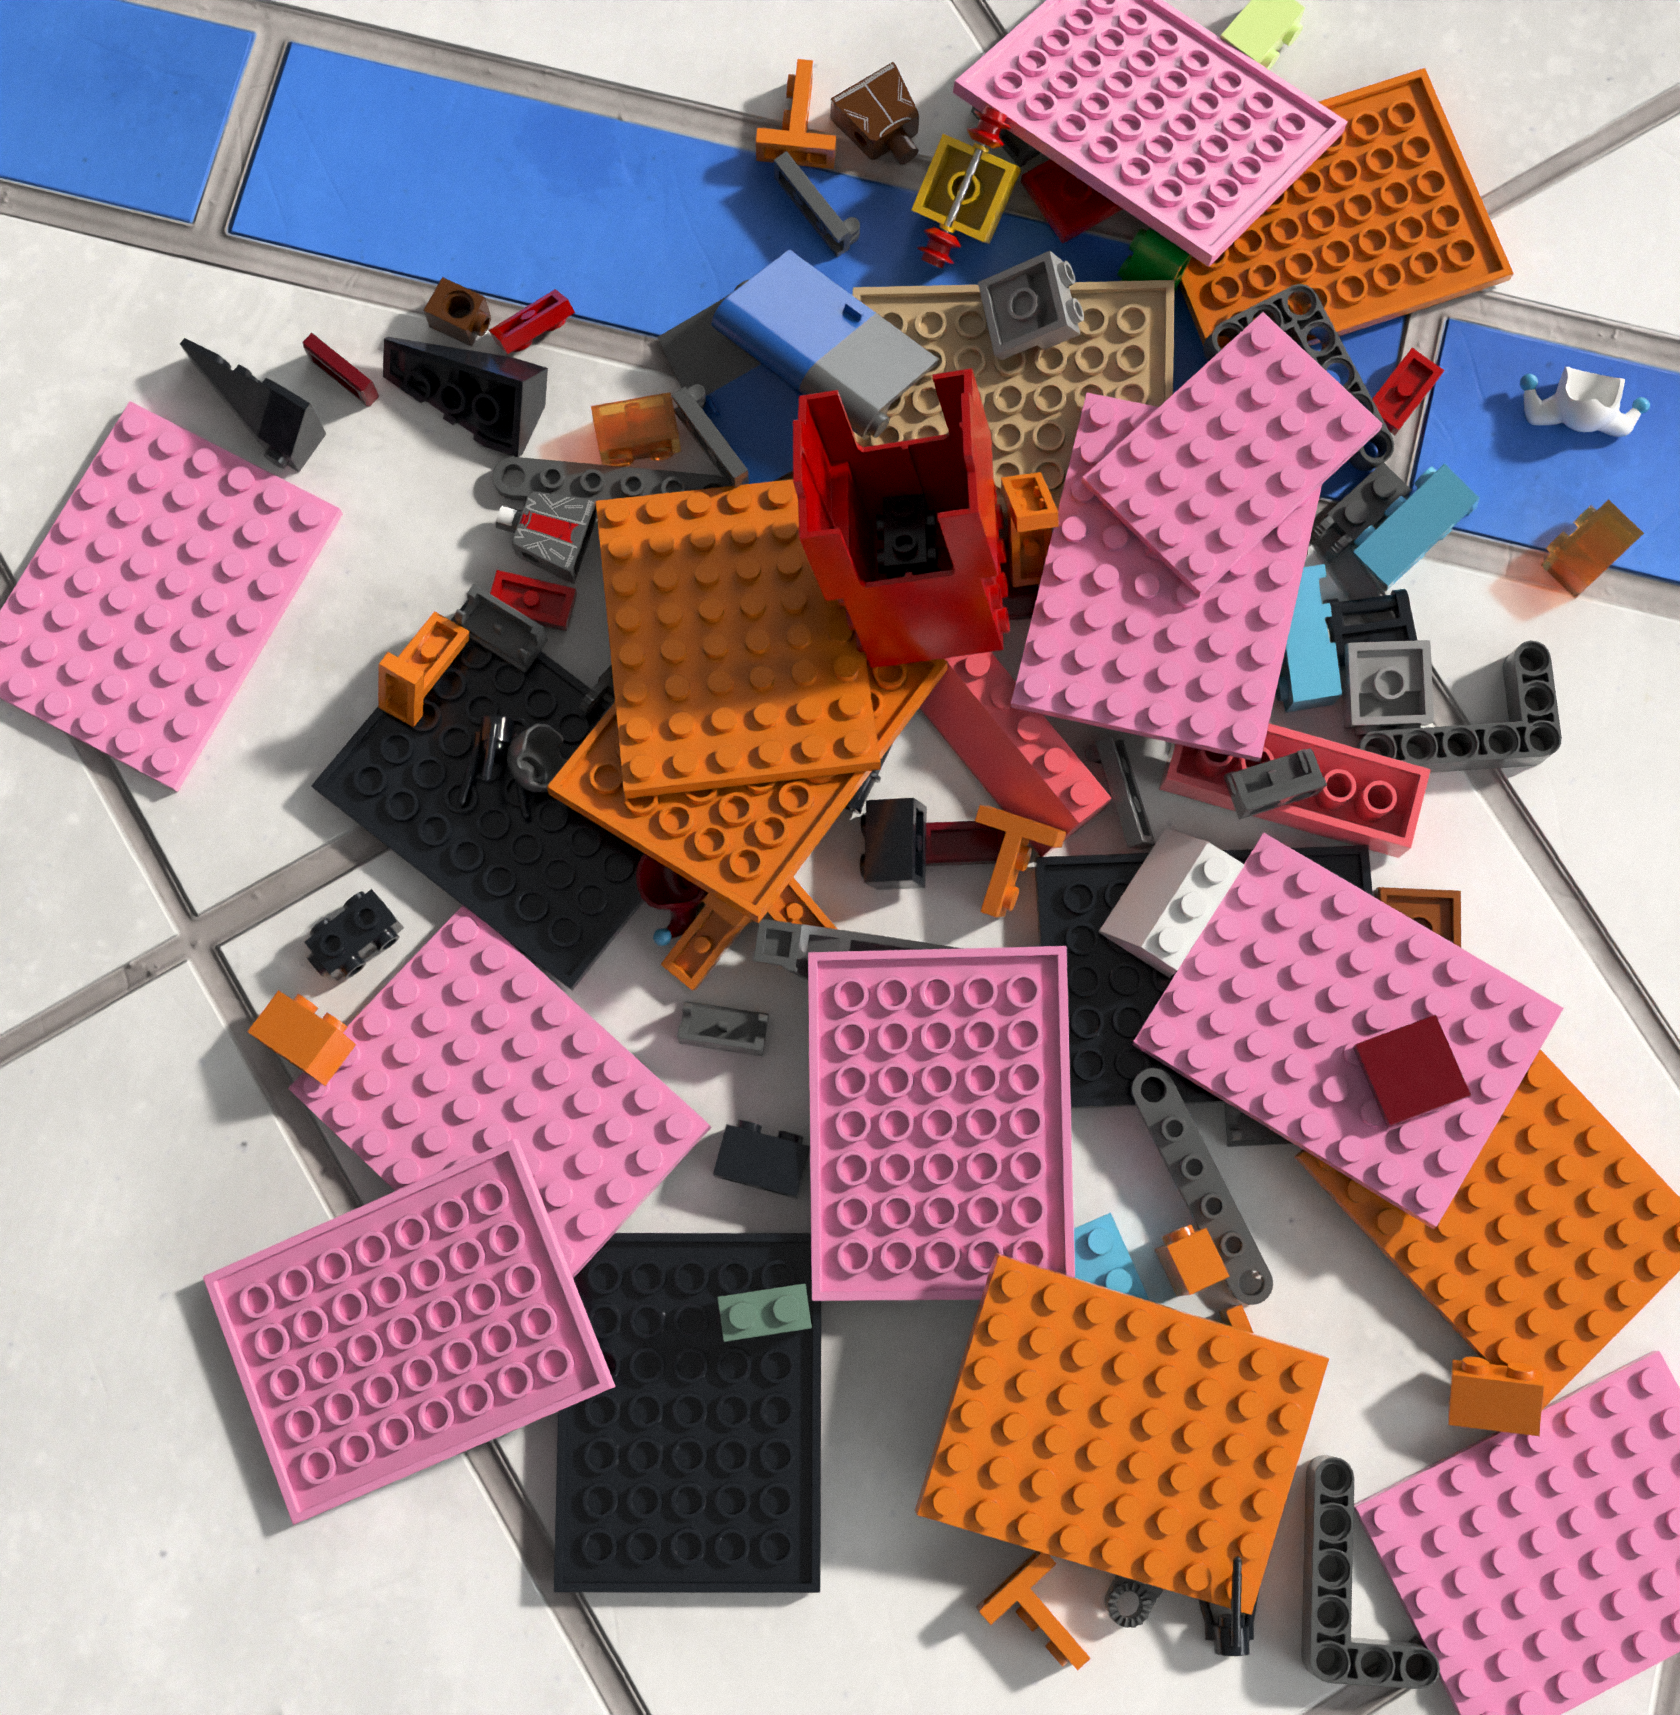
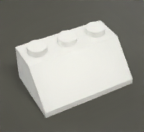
[1099,828,1244,978]

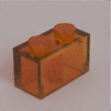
[591,392,681,467]
[1541,499,1644,599]

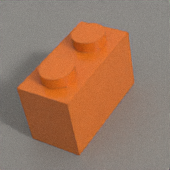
[247,990,356,1086]
[1154,1224,1230,1297]
[1448,1357,1544,1437]

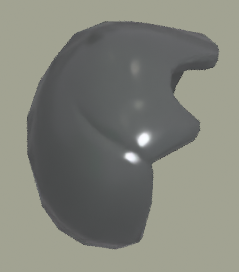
[506,723,568,792]

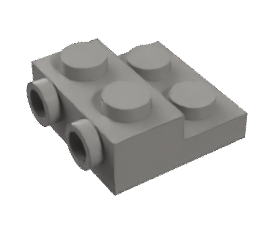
[978,251,1084,360]
[1342,640,1434,736]

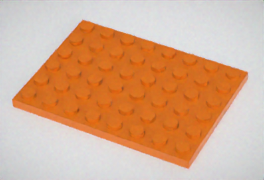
[1179,68,1514,349]
[596,479,881,799]
[547,654,948,924]
[1295,1049,1680,1410]
[914,1253,1329,1615]

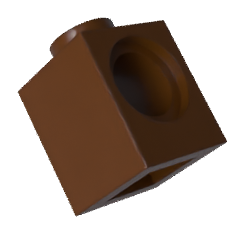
[423,277,491,347]

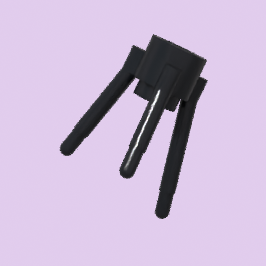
[457,716,530,819]
[1198,1556,1259,1656]

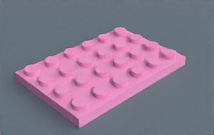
[1082,312,1383,598]

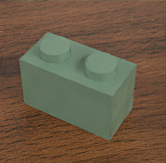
[718,1284,812,1342]

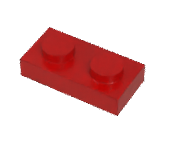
[488,289,575,354]
[1372,348,1445,436]
[490,570,577,631]

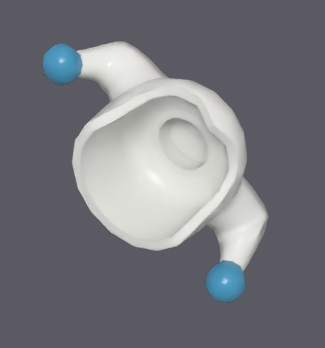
[1520,366,1650,437]

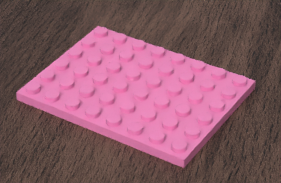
[953,0,1348,267]
[1011,393,1322,762]
[0,401,343,792]
[1132,833,1564,1229]
[288,905,712,1278]
[808,946,1075,1301]
[203,1139,615,1525]
[1354,1351,1680,1715]

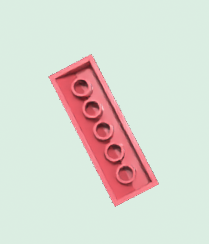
[919,652,1111,857]
[1159,723,1431,858]

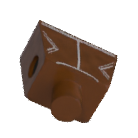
[830,62,920,165]

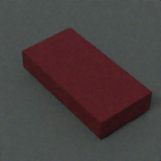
[302,332,379,406]
[926,821,1005,866]

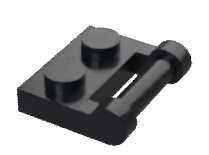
[1323,589,1418,671]

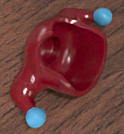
[636,853,708,946]

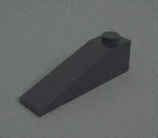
[383,337,548,457]
[180,338,326,472]

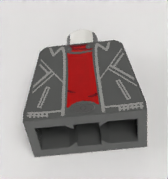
[496,491,597,584]

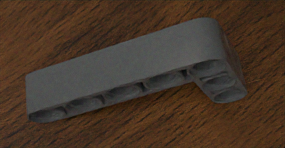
[1203,284,1394,471]
[1354,640,1562,773]
[1301,1455,1440,1689]

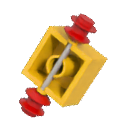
[911,106,1022,269]

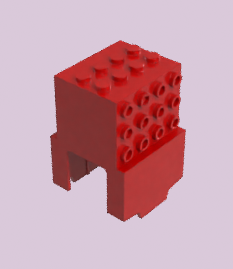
[793,368,1010,668]

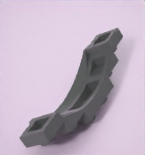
[753,918,964,980]

